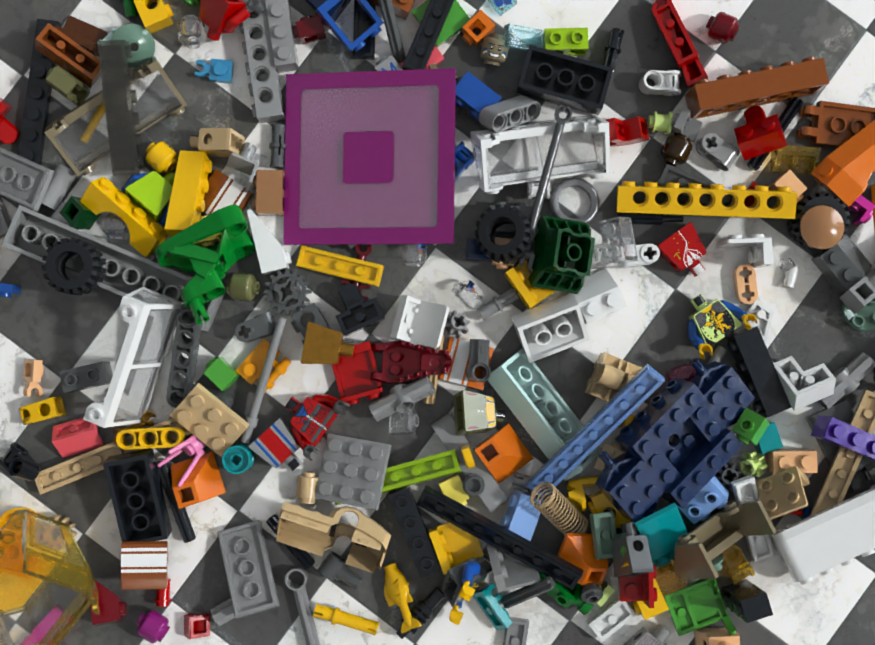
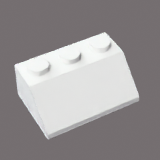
[511,293,590,363]

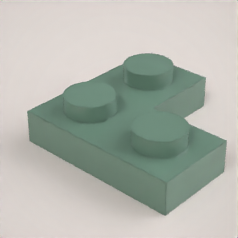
[590,512,637,560]

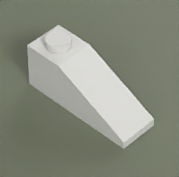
[247,209,292,275]

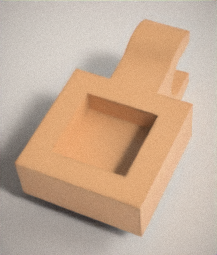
[23,359,44,397]

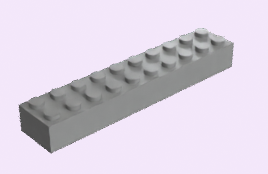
[2,205,225,332]

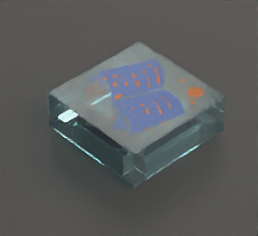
[488,0,517,16]

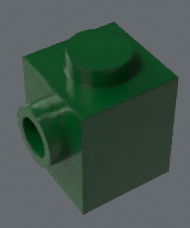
[59,196,102,230]

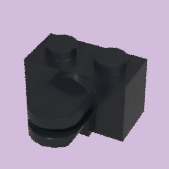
[335,284,385,337]

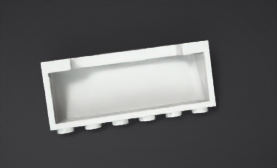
[770,484,875,585]

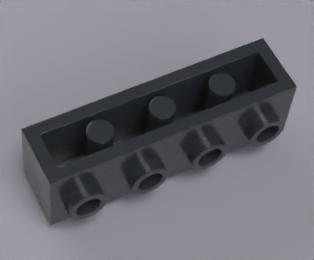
[727,326,791,417]

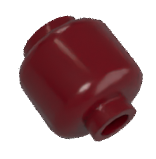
[706,12,740,44]

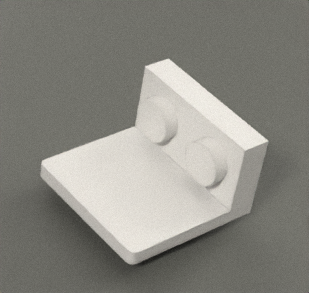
[717,234,773,268]

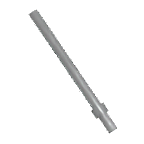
[241,317,287,444]

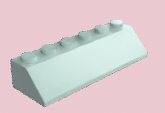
[488,348,601,481]

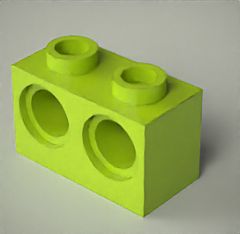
[542,27,589,57]

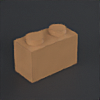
[252,170,285,216]

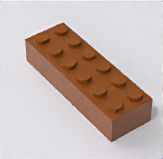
[685,56,829,119]

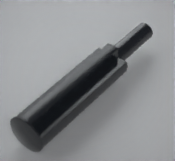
[617,212,684,225]

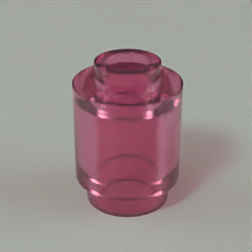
[666,362,696,382]

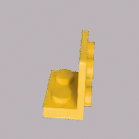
[504,259,555,309]
[429,522,484,575]

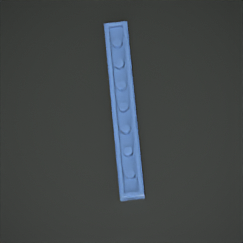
[526,363,665,498]

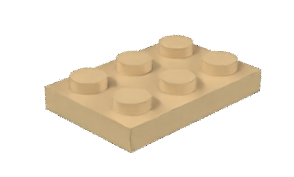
[169,383,250,457]

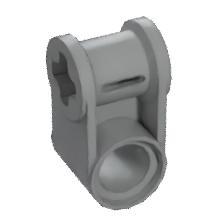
[696,133,740,171]

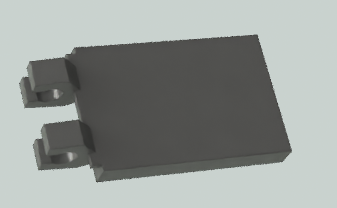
[806,400,875,491]

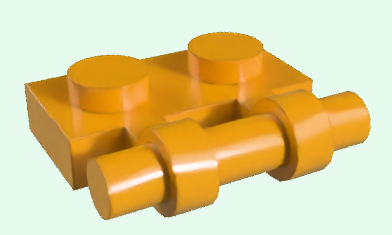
[235,338,292,392]

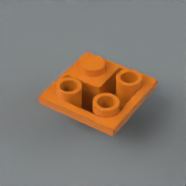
[474,423,534,484]
[171,451,226,509]
[557,533,608,585]

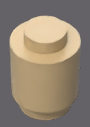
[296,471,318,504]

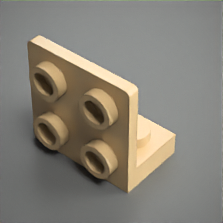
[756,466,810,520]

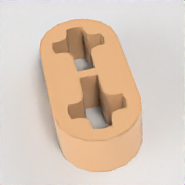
[733,264,758,305]

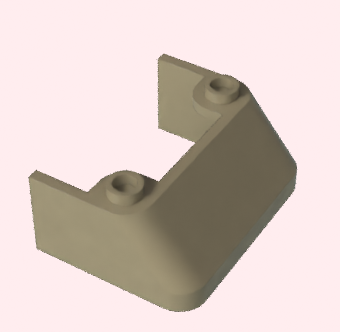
[674,500,777,579]

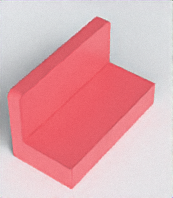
[52,417,104,458]

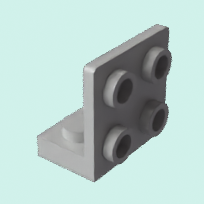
[486,543,541,593]

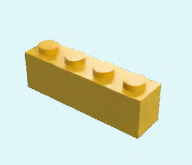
[164,150,212,238]

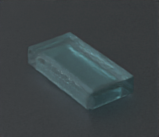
[504,24,543,51]

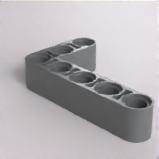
[166,306,234,409]

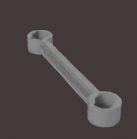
[285,566,320,645]

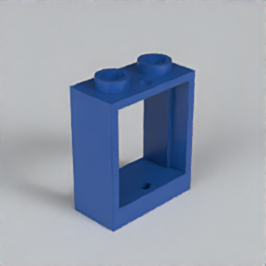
[315,0,384,52]

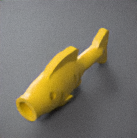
[384,563,422,634]

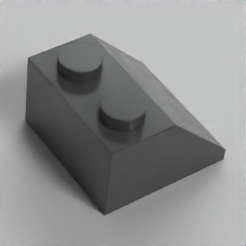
[811,234,872,292]

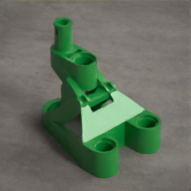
[155,205,256,325]

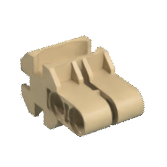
[585,352,642,402]

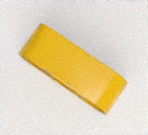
[116,426,185,450]

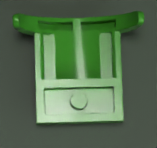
[662,579,736,636]

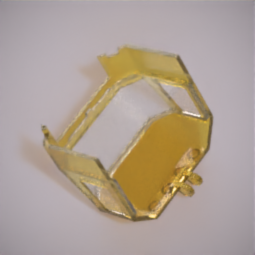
[0,509,100,645]

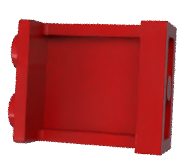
[332,341,384,405]

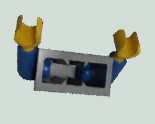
[440,557,492,625]

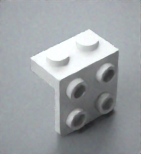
[390,295,449,349]

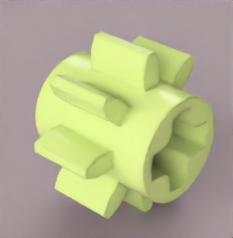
[738,450,768,478]

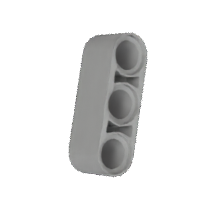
[479,95,541,132]

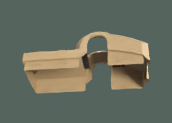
[276,502,391,573]

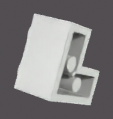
[773,356,836,411]

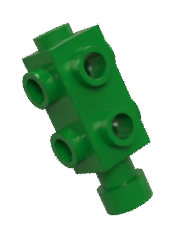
[539,572,594,615]

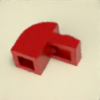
[606,116,649,146]

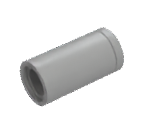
[42,162,77,210]

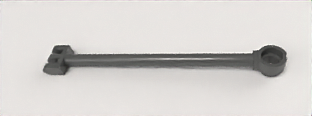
[510,105,572,269]

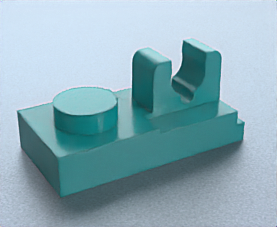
[473,584,513,630]

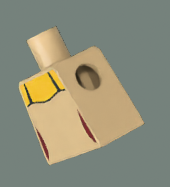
[190,128,245,157]

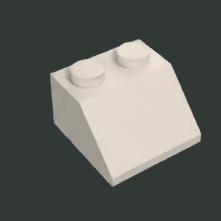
[572,268,627,324]

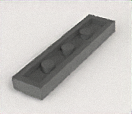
[657,163,746,218]

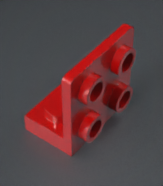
[618,563,658,608]

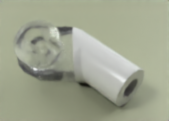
[778,257,798,288]

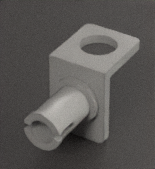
[227,142,259,193]

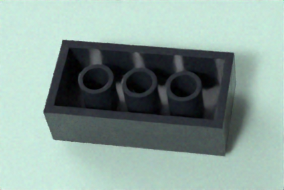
[516,45,613,115]
[103,448,172,542]

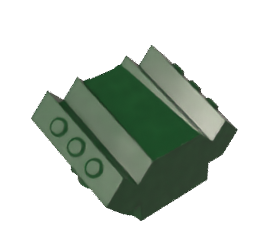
[528,215,595,294]

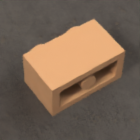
[765,449,818,474]

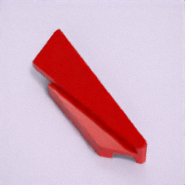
[651,0,708,88]

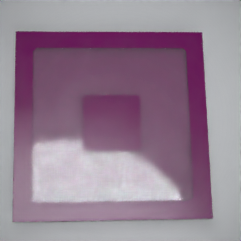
[283,68,456,245]

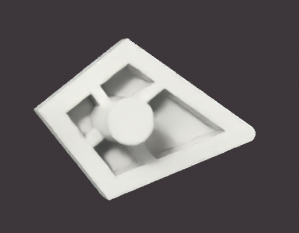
[746,300,774,343]

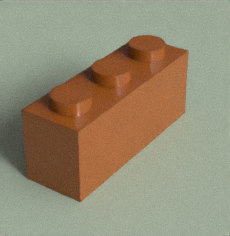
[35,23,105,88]

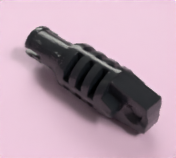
[396,587,445,639]

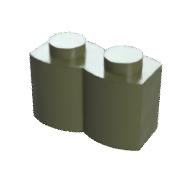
[46,66,90,106]

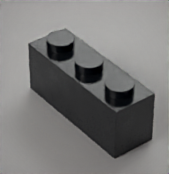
[721,579,773,623]

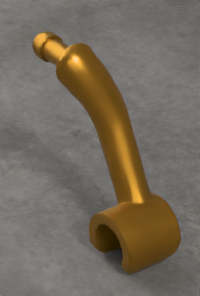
[113,410,156,444]

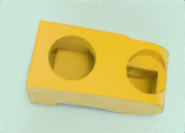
[19,396,67,425]

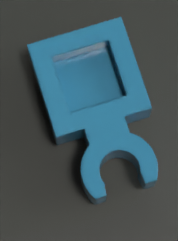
[194,59,234,84]

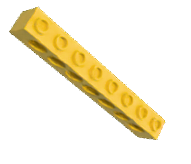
[616,181,798,219]

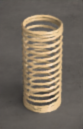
[530,482,588,536]

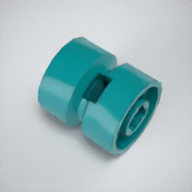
[222,444,255,474]

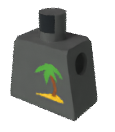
[613,523,654,577]

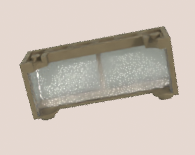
[44,56,187,176]

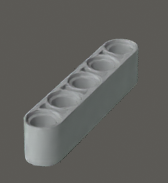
[431,413,508,513]

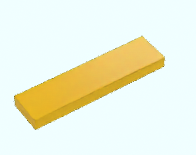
[296,245,384,287]

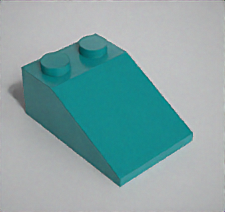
[635,502,688,567]

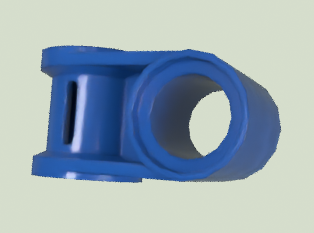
[455,141,479,181]

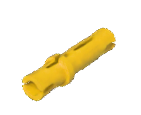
[312,603,379,636]

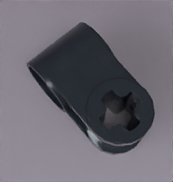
[0,442,39,481]

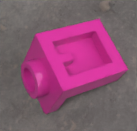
[846,195,875,226]

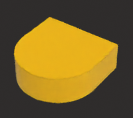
[460,444,476,469]

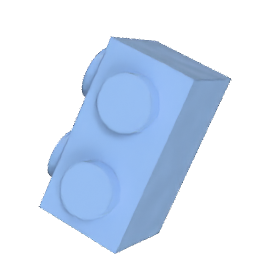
[677,476,729,524]
[500,488,544,541]

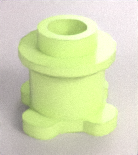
[647,111,673,135]

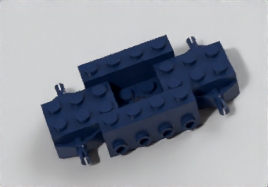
[596,358,755,522]

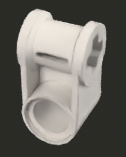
[639,70,682,96]
[616,244,660,269]

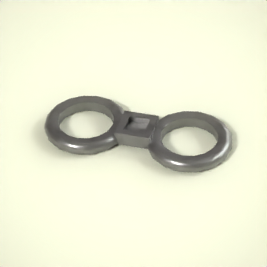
[526,177,600,274]

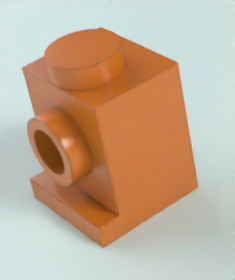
[462,10,496,47]

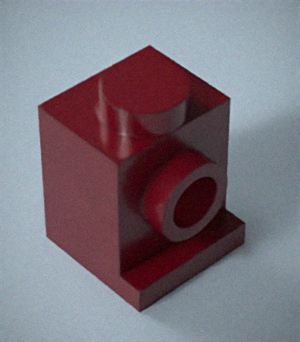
[292,12,327,45]

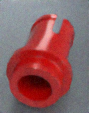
[154,578,172,607]

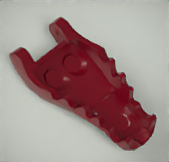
[370,340,452,384]

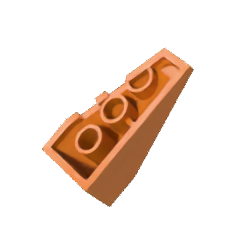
[811,120,875,207]

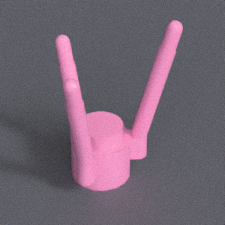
[157,435,206,487]

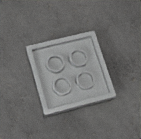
[314,433,392,510]

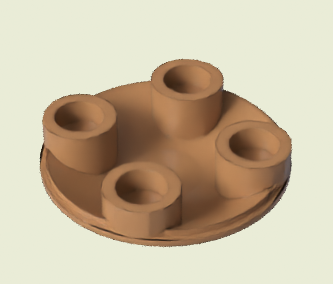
[800,205,844,249]

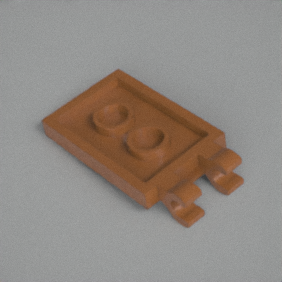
[797,101,875,148]

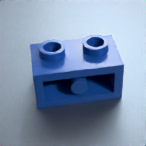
[455,71,502,121]

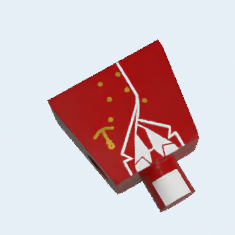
[657,222,707,277]

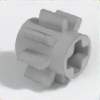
[445,310,470,338]

